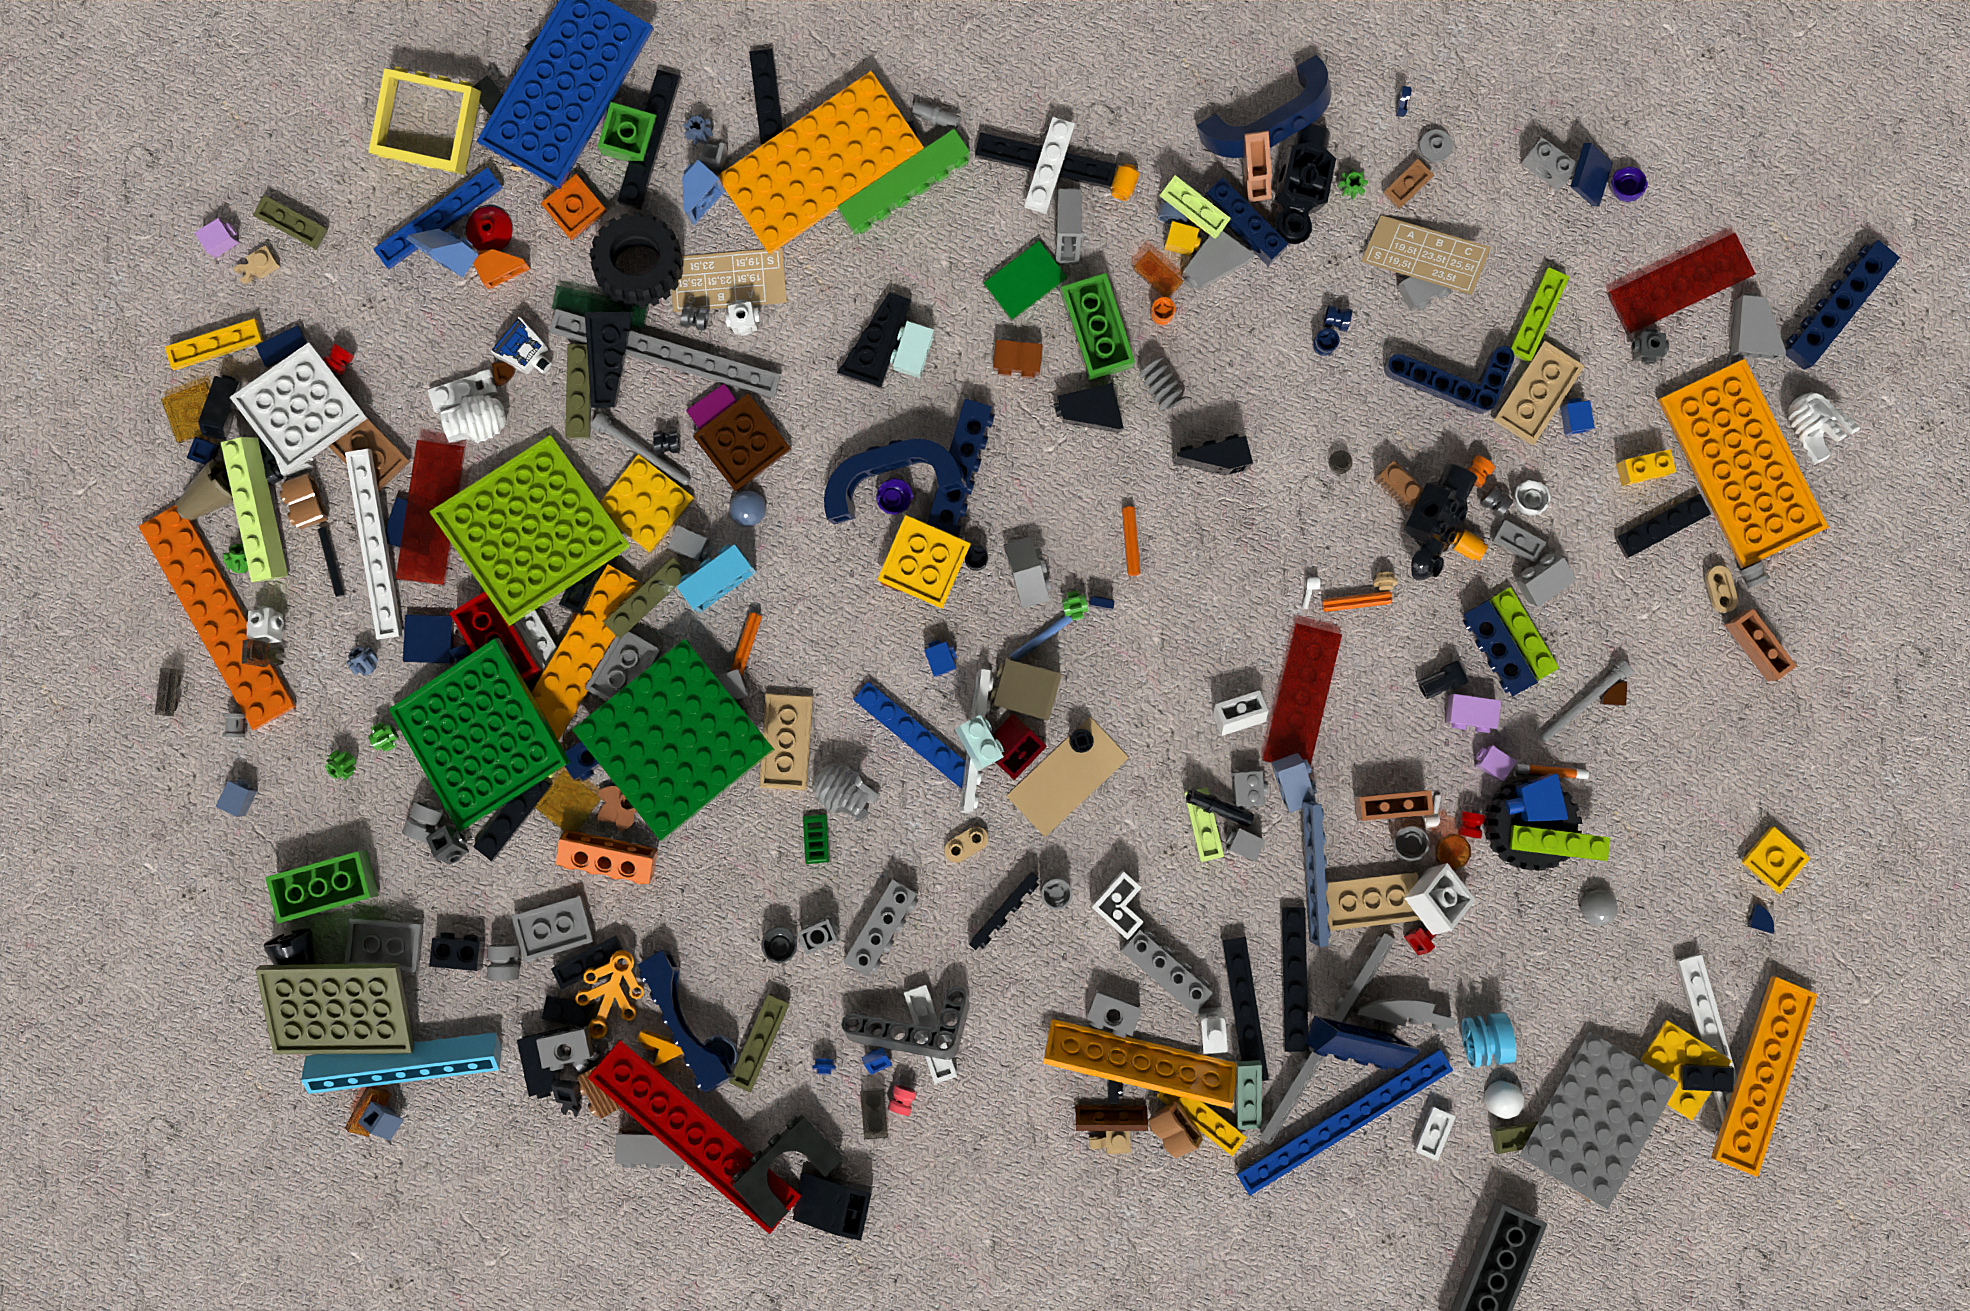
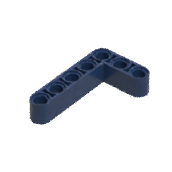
[1384,346,1515,414]

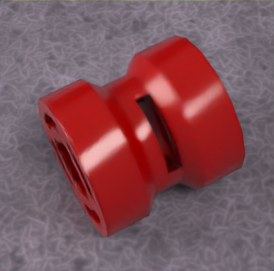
[323,343,355,376]
[1457,811,1485,839]

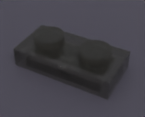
[155,668,181,717]
[860,1088,888,1140]

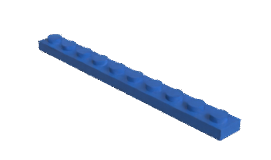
[1236,1049,1453,1196]

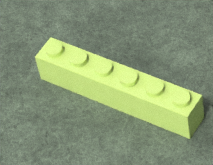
[221,437,288,582]

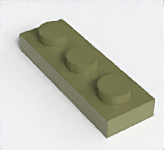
[253,195,328,250]

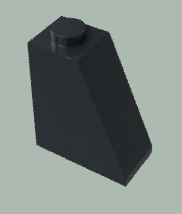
[198,375,240,441]
[1053,383,1124,433]
[517,1026,569,1099]

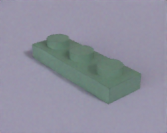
[1236,1060,1262,1130]

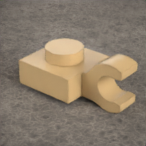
[1089,1131,1131,1154]

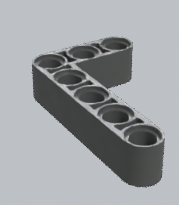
[841,986,970,1060]

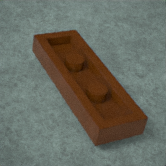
[1075,1105,1148,1131]

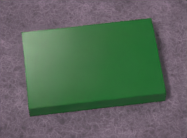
[983,241,1067,321]

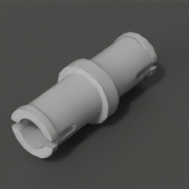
[912,101,961,130]

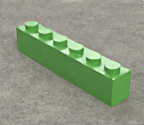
[837,129,970,235]

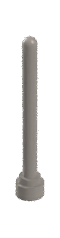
[591,412,690,485]
[1540,659,1634,742]

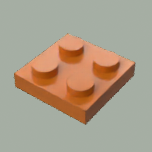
[540,174,608,241]

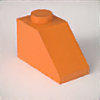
[473,249,530,289]

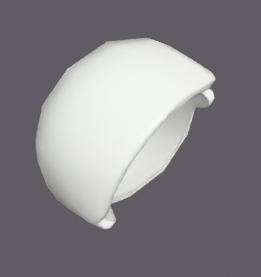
[1513,480,1551,516]
[1484,1080,1525,1119]

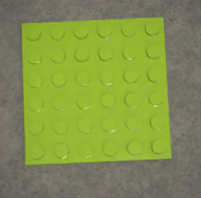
[429,435,630,626]

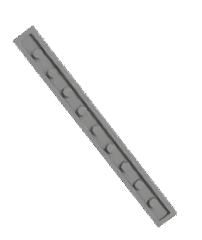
[549,309,781,399]
[1259,933,1396,1144]

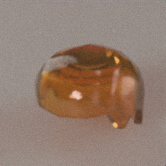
[1435,834,1471,870]

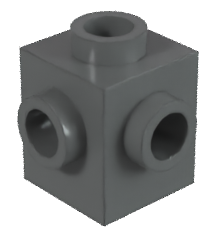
[1631,329,1669,364]
[426,825,469,865]

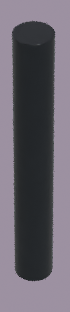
[317,527,345,597]

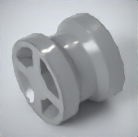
[1739,561,1770,588]

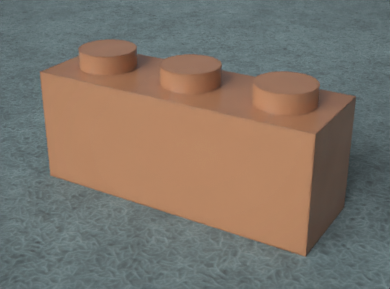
[1724,609,1797,681]
[1355,790,1434,821]

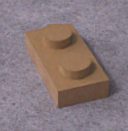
[1383,159,1434,210]

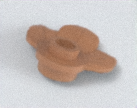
[597,786,637,832]

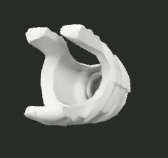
[1788,392,1860,464]
[439,394,506,444]

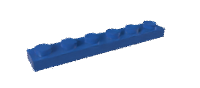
[373,167,503,270]
[853,682,966,789]

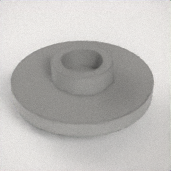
[1419,129,1453,162]

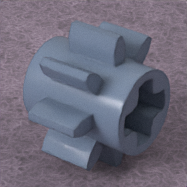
[683,114,713,145]
[346,647,378,676]

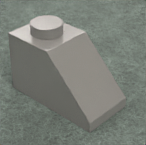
[668,525,711,562]

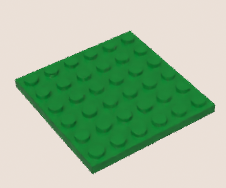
[389,638,571,831]
[572,639,775,841]

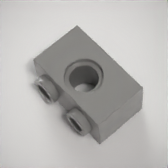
[1521,137,1577,191]
[1086,990,1142,1038]
[536,1026,594,1071]

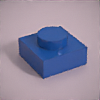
[861,1047,892,1075]

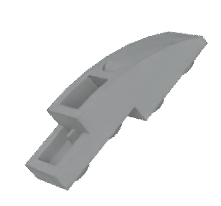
[1354,998,1456,1031]

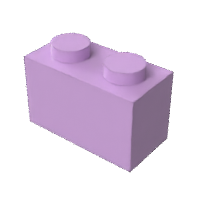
[1445,694,1501,733]

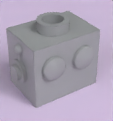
[1231,768,1268,809]
[797,917,839,955]

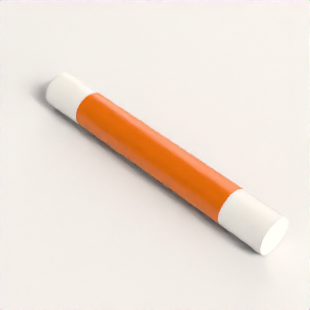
[1515,764,1589,779]

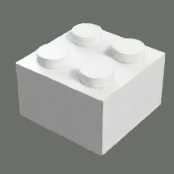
[1404,863,1476,935]

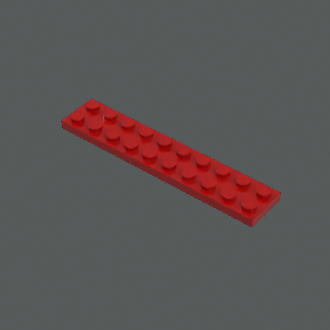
[587,1040,801,1235]

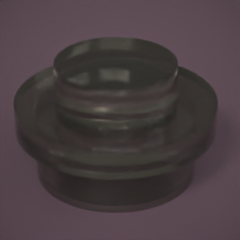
[1329,450,1353,474]

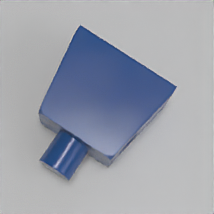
[1505,774,1568,821]

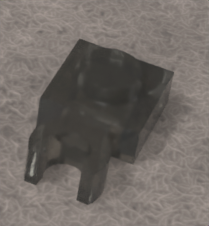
[242,639,284,667]

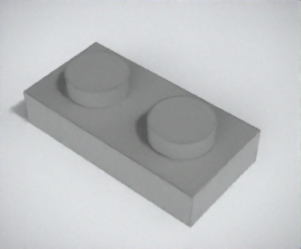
[1492,520,1547,564]

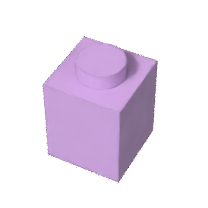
[195,218,239,258]
[1475,745,1517,781]

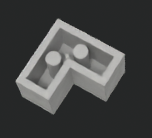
[1003,537,1051,609]

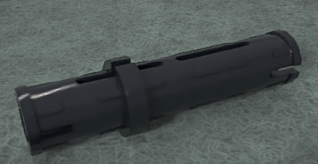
[1186,788,1254,827]

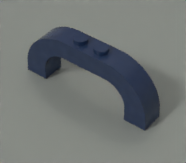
[1196,55,1331,158]
[824,439,967,525]

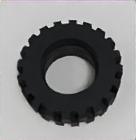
[590,213,683,309]
[1484,779,1583,871]

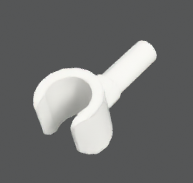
[1302,577,1320,609]
[1424,795,1441,828]

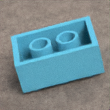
[676,544,757,613]

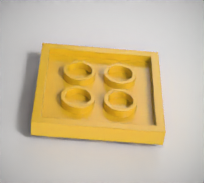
[600,454,695,553]
[877,514,971,609]
[1640,1019,1732,1121]

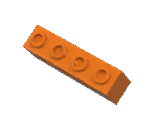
[556,829,658,884]

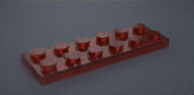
[1607,233,1756,335]
[396,440,466,586]
[1262,623,1342,766]

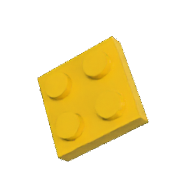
[1741,826,1811,894]

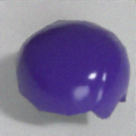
[1611,166,1648,202]
[876,478,913,515]

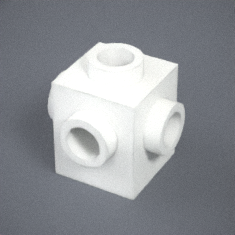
[725,300,760,336]
[247,606,284,645]

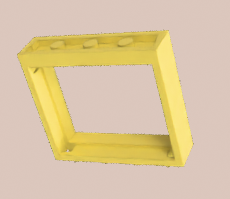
[368,66,481,175]

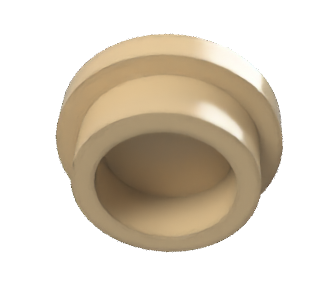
[1373,572,1398,591]

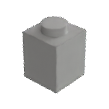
[1226,827,1265,862]

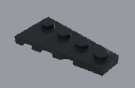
[837,292,912,389]
[585,311,633,408]

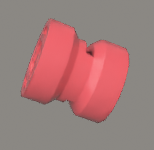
[887,1085,917,1116]

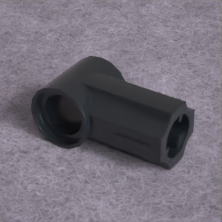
[1417,660,1470,699]

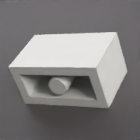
[1213,690,1268,736]

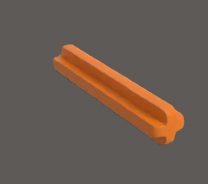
[1122,506,1141,576]
[1322,591,1392,612]
[730,612,762,677]

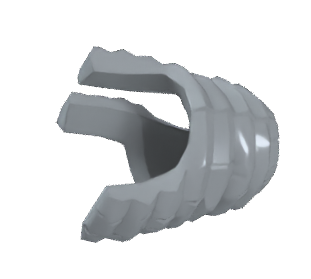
[812,763,880,822]

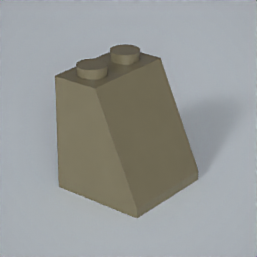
[990,659,1062,721]

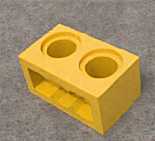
[1616,449,1676,486]

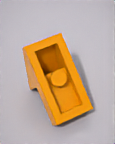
[637,1029,683,1067]

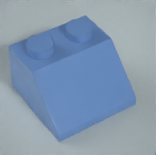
[682,160,725,225]
[406,228,479,278]

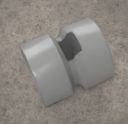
[402,801,444,843]
[1040,877,1072,910]
[487,944,519,981]

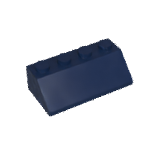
[1306,1016,1419,1070]

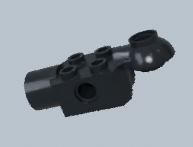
[1274,124,1336,244]
[1405,464,1478,581]

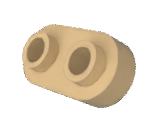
[1705,566,1738,613]
[944,826,988,863]

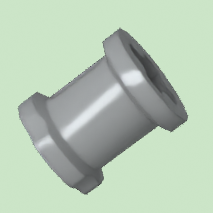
[222,713,245,738]

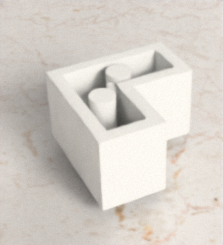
[1090,871,1143,940]

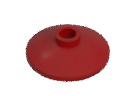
[466,207,513,251]

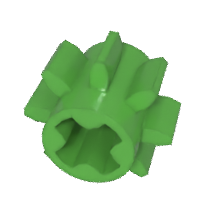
[1337,168,1368,200]
[223,544,249,573]
[1062,590,1089,621]
[368,722,399,751]
[325,750,356,780]

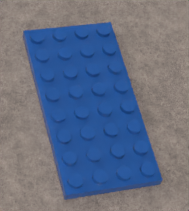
[476,0,654,190]

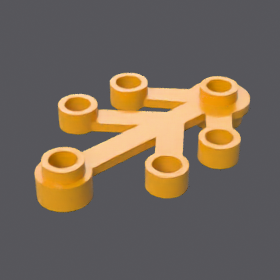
[576,950,644,1039]

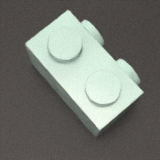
[890,321,935,379]
[955,715,1004,771]

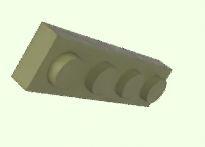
[565,344,591,439]
[602,557,688,639]
[729,993,790,1093]

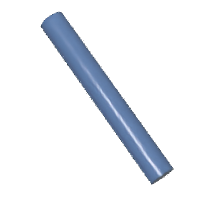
[1010,615,1073,662]

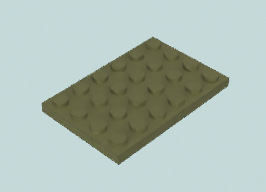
[255,963,414,1055]

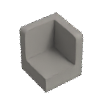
[697,142,728,173]
[717,669,750,701]

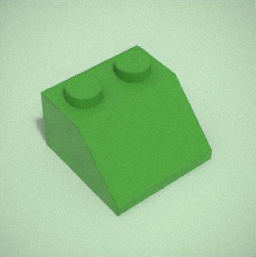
[597,102,657,161]

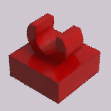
[1404,928,1437,956]

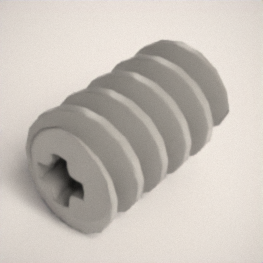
[1139,358,1187,410]

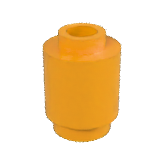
[1111,164,1140,201]
[1452,529,1488,561]

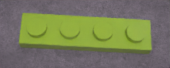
[1510,267,1570,363]
[1491,587,1559,680]
[1509,825,1611,861]

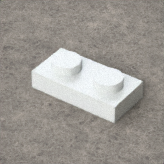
[1414,1106,1456,1161]

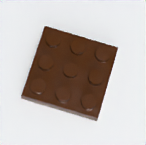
[692,393,792,492]

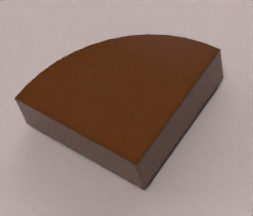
[492,361,516,387]
[1600,682,1627,706]

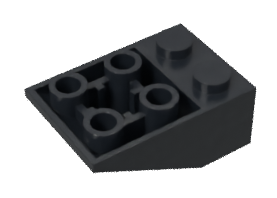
[1172,434,1253,476]
[793,1172,873,1241]

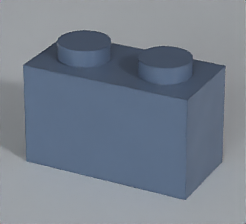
[1271,753,1318,813]

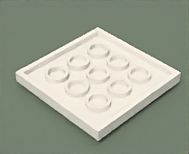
[230,342,368,474]

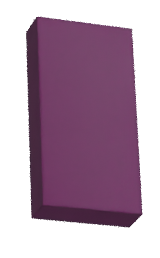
[686,384,737,430]

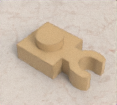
[233,245,280,284]

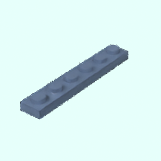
[1302,801,1330,947]

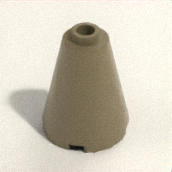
[176,459,234,520]

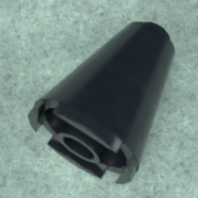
[264,928,315,965]

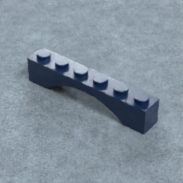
[638,950,736,1092]

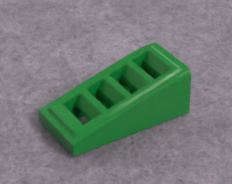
[803,814,831,864]

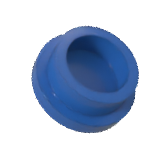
[812,1059,836,1075]

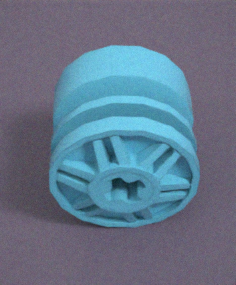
[1462,1012,1517,1068]

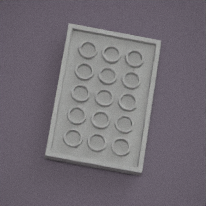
[1519,1032,1678,1210]

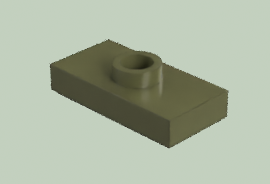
[1491,1121,1538,1154]

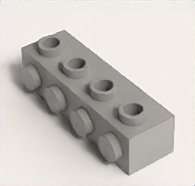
[843,878,919,977]
[1120,928,1213,1015]

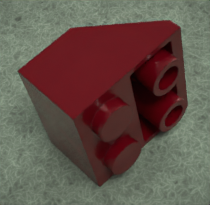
[992,714,1047,780]

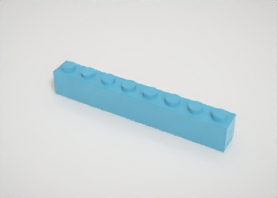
[301,1033,502,1094]

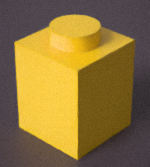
[1164,221,1202,257]

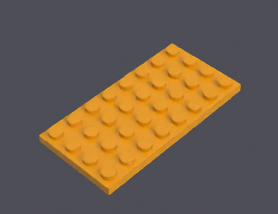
[717,71,924,255]
[1658,359,1829,569]

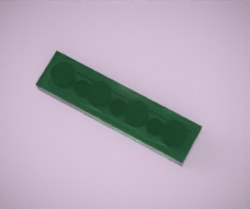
[552,286,649,329]

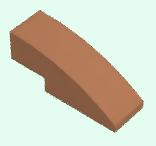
[1243,130,1272,202]

